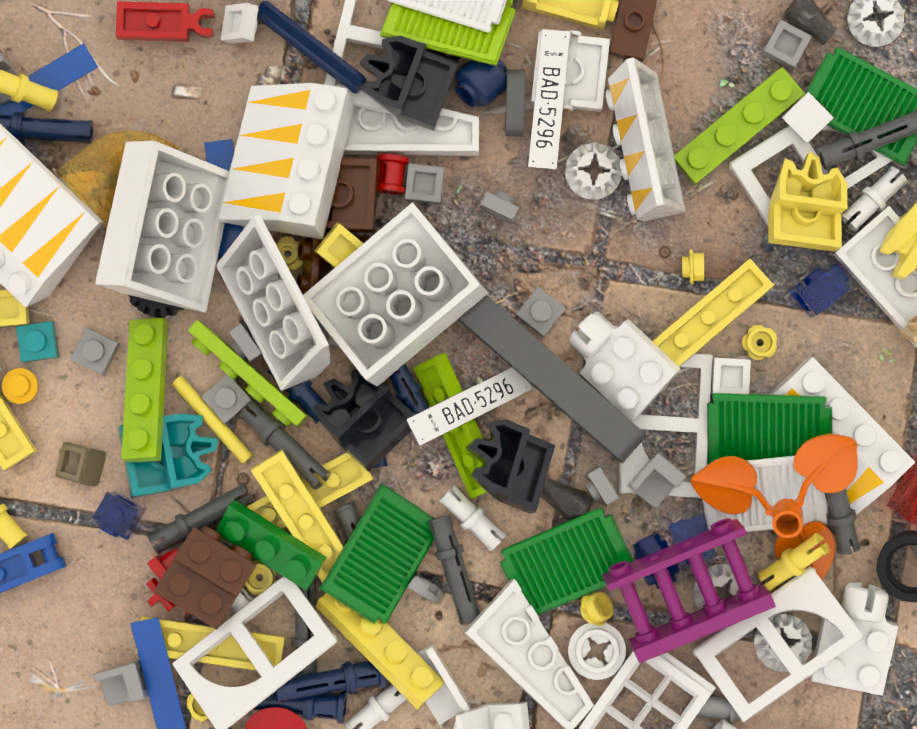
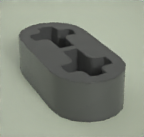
[505,69,525,137]

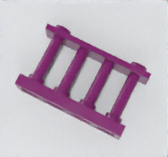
[602,518,776,664]

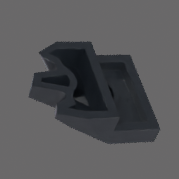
[359,35,459,131]
[312,370,416,472]
[466,419,555,514]

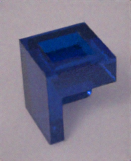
[669,513,717,567]

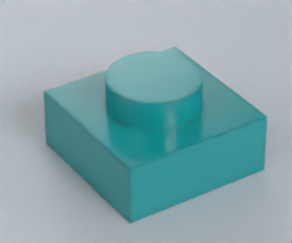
[16,321,59,363]

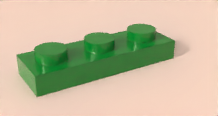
[216,500,327,591]

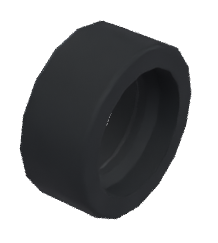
[876,530,917,603]

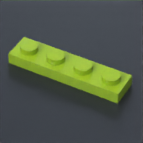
[674,67,805,186]
[121,318,168,463]
[188,320,309,427]
[413,352,487,499]

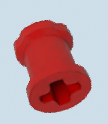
[377,154,409,195]

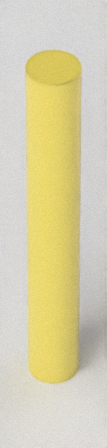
[171,375,253,464]

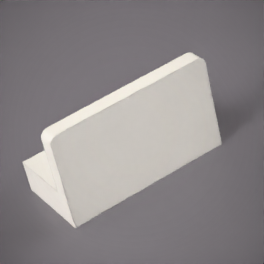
[417,643,471,725]

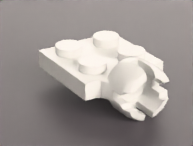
[569,311,681,422]
[809,582,899,696]

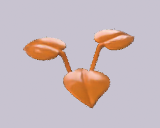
[691,434,858,580]

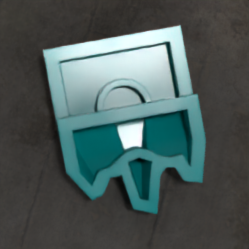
[118,413,219,498]

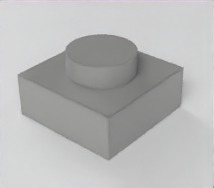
[762,20,812,70]
[405,163,444,205]
[480,190,519,224]
[515,287,566,337]
[229,323,263,361]
[70,328,120,376]
[201,374,253,424]
[584,467,619,505]

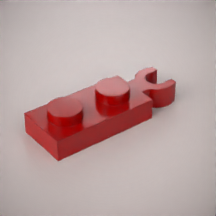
[116,1,215,42]

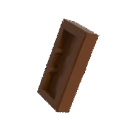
[609,0,657,62]

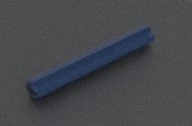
[257,1,367,93]

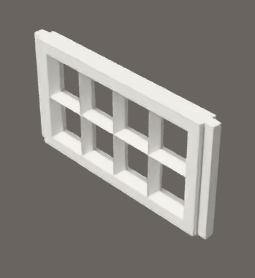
[578,652,716,729]

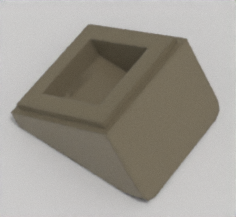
[55,442,106,486]

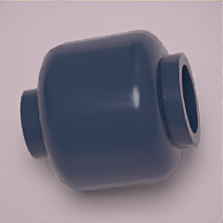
[455,59,507,107]

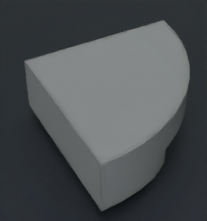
[408,574,445,604]

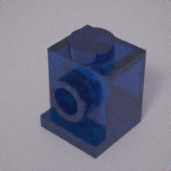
[789,264,851,318]
[92,491,146,540]

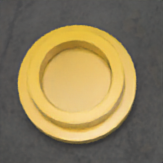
[2,368,39,404]

